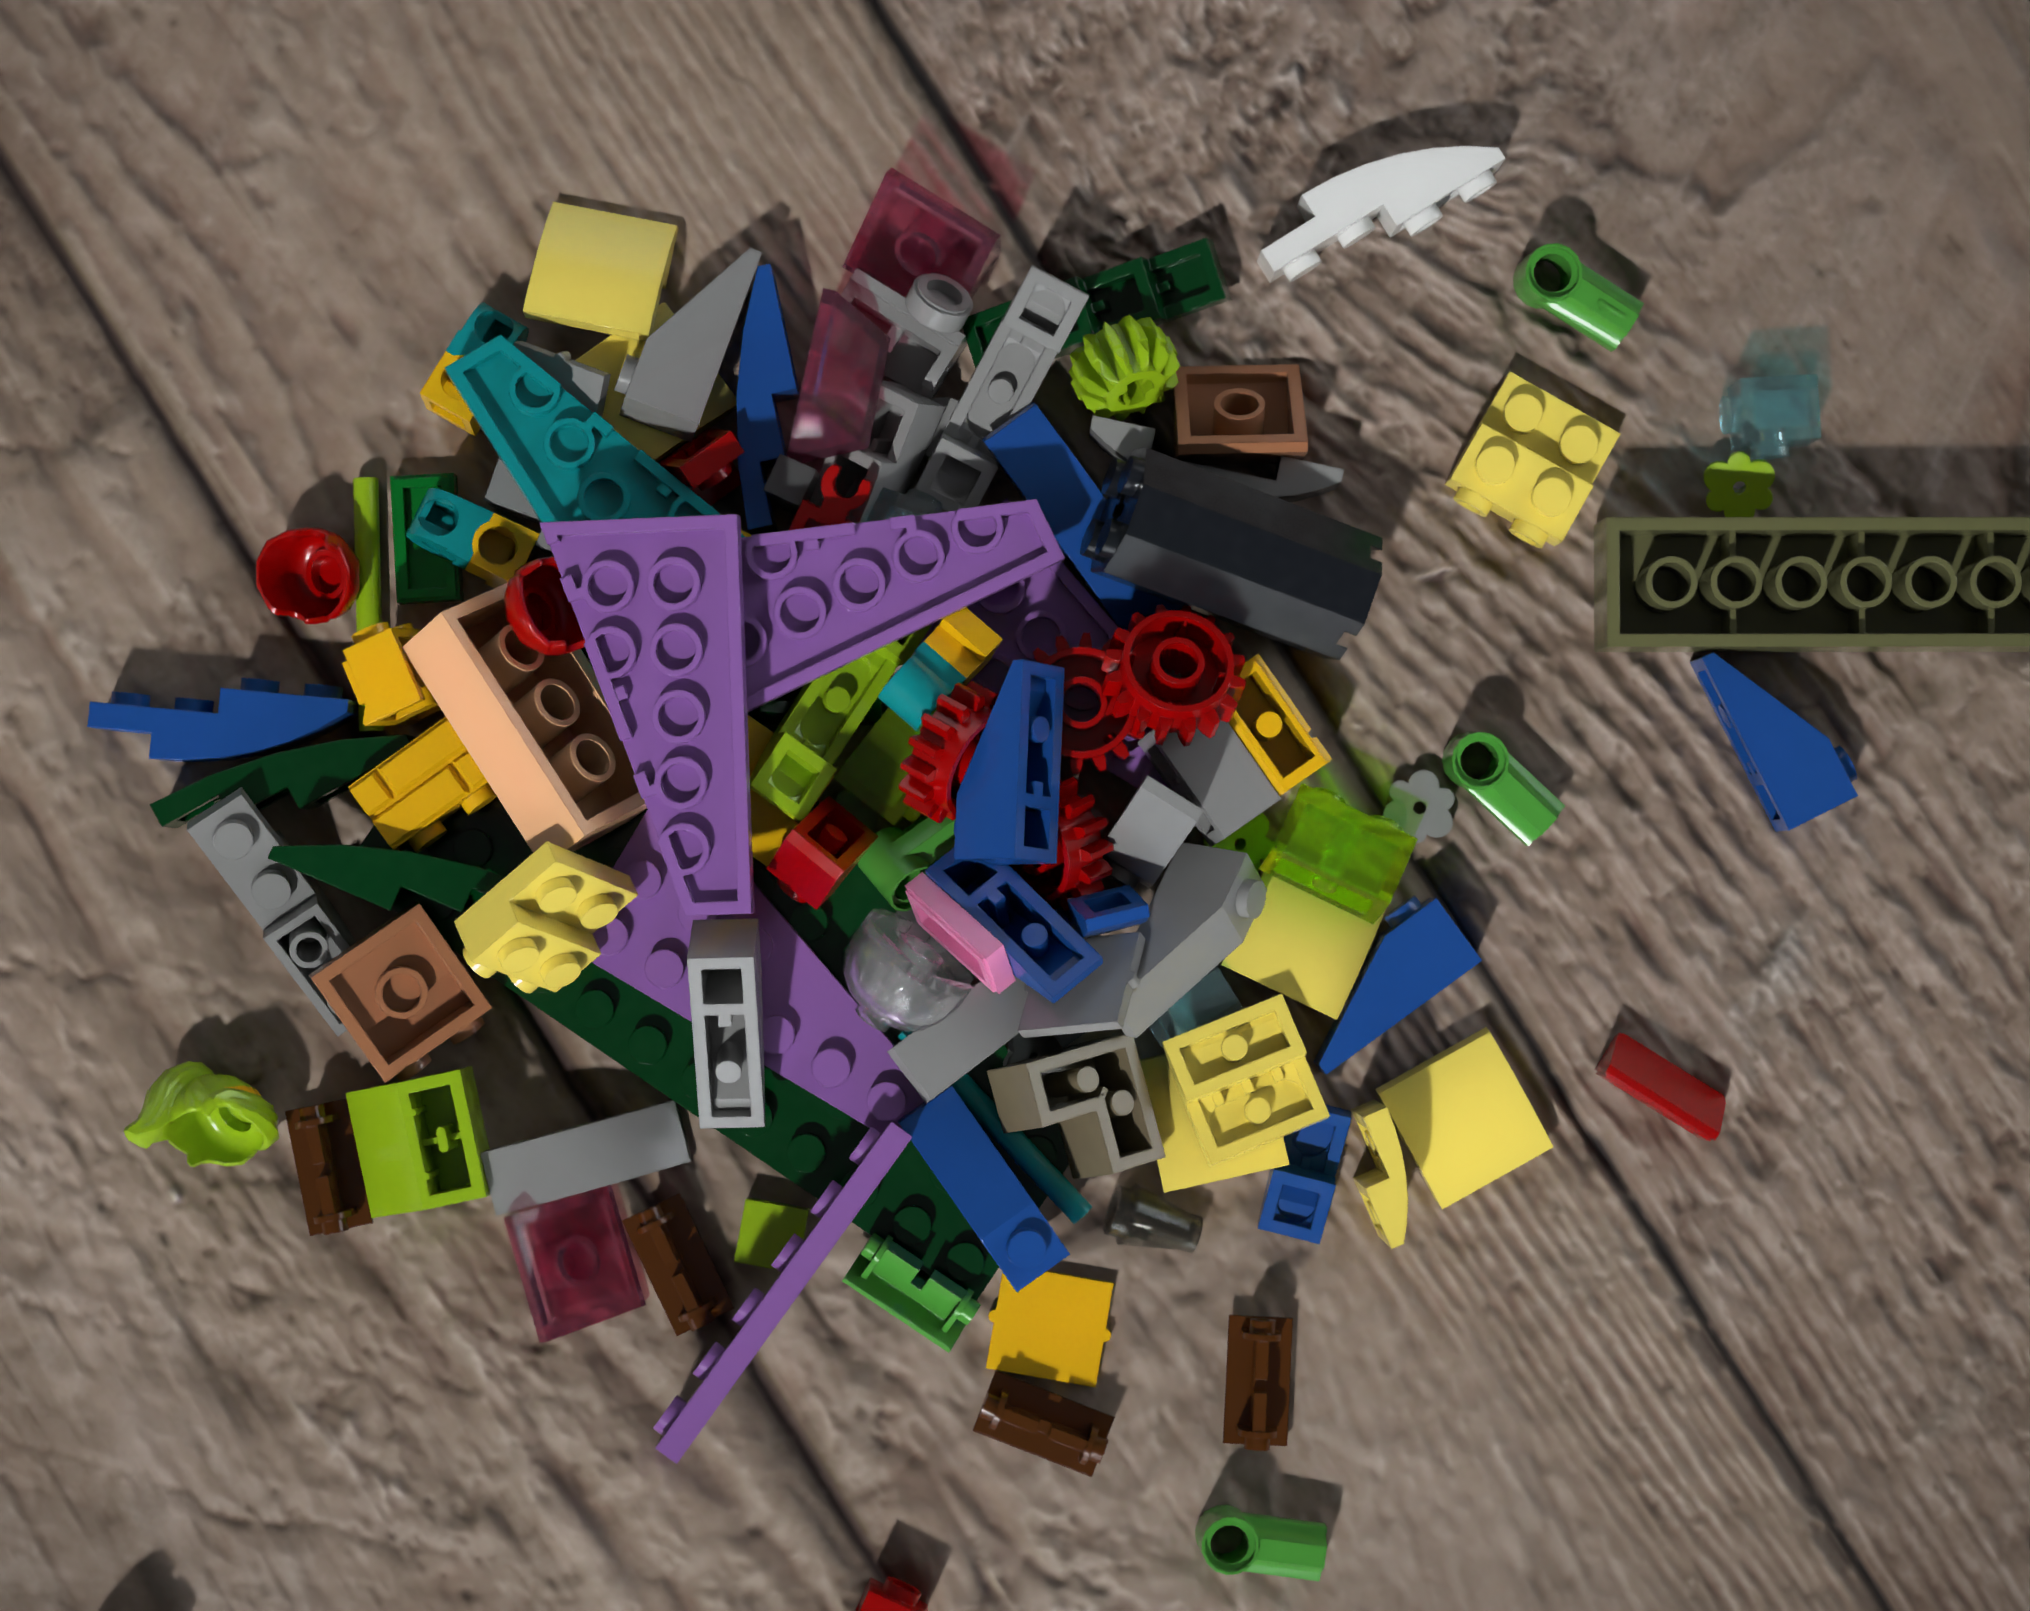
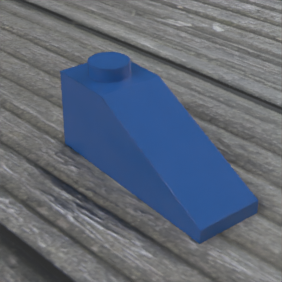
[1690,652,1858,832]
[954,659,1065,865]
[925,848,1103,1003]
[1313,895,1482,1075]
[898,1085,1070,1292]

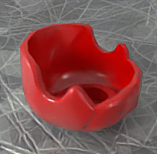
[256,527,360,625]
[504,556,585,656]

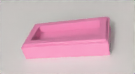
[905,872,1016,994]

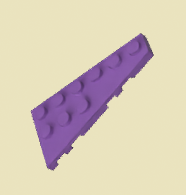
[741,499,1065,712]

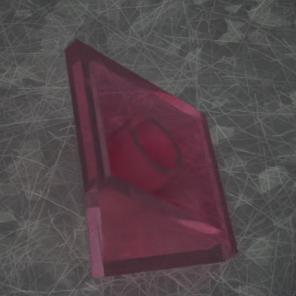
[842,167,1001,299]
[786,288,891,463]
[504,1185,646,1343]

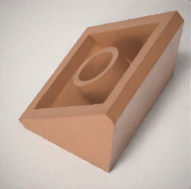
[1173,364,1308,465]

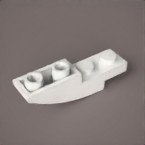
[1257,146,1505,283]

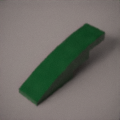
[963,237,1232,368]
[149,734,416,828]
[268,845,505,913]

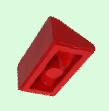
[1594,1033,1726,1142]

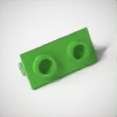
[842,1233,981,1353]

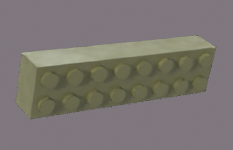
[1594,517,2030,652]

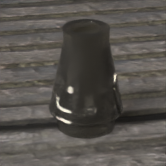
[1103,1183,1203,1253]

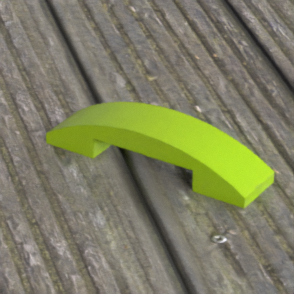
[750,624,932,823]

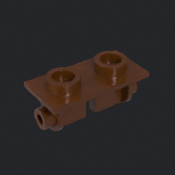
[285,1098,374,1236]
[622,1193,735,1336]
[1223,1314,1293,1451]
[973,1371,1115,1477]

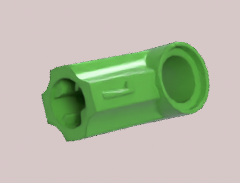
[1513,243,1644,352]
[1442,732,1565,846]
[857,815,956,912]
[1195,1505,1327,1581]

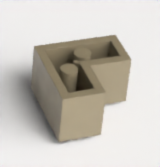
[987,1034,1166,1179]

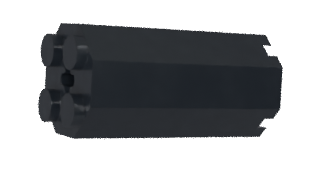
[1080,448,1383,660]

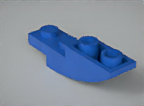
[87,678,358,763]

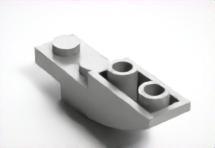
[187,787,356,1037]

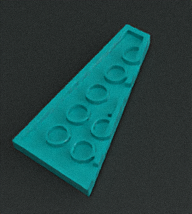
[445,335,745,538]

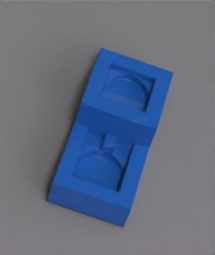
[1054,885,1150,939]
[1257,1104,1352,1244]

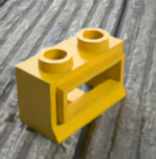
[342,622,442,726]

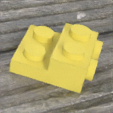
[1445,372,1621,548]
[454,841,638,994]

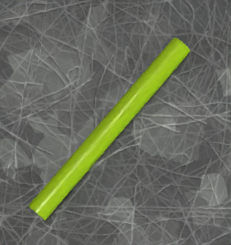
[353,477,385,732]

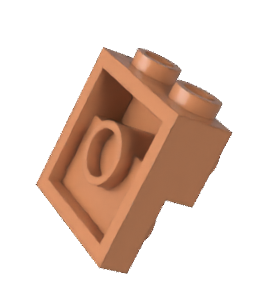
[309,901,492,1083]

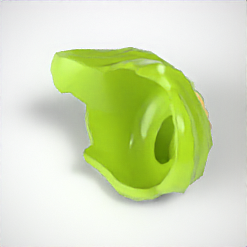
[124,1061,279,1167]

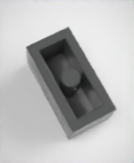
[763,454,820,515]

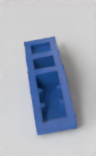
[736,264,801,535]
[982,402,1183,630]

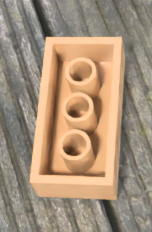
[402,582,647,853]

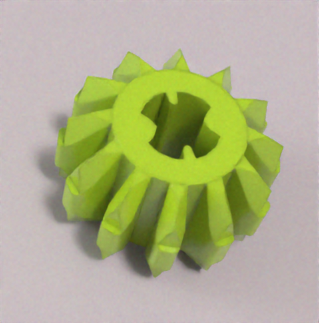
[1069,314,1180,421]

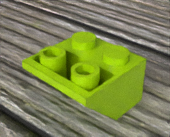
[345,1066,491,1218]

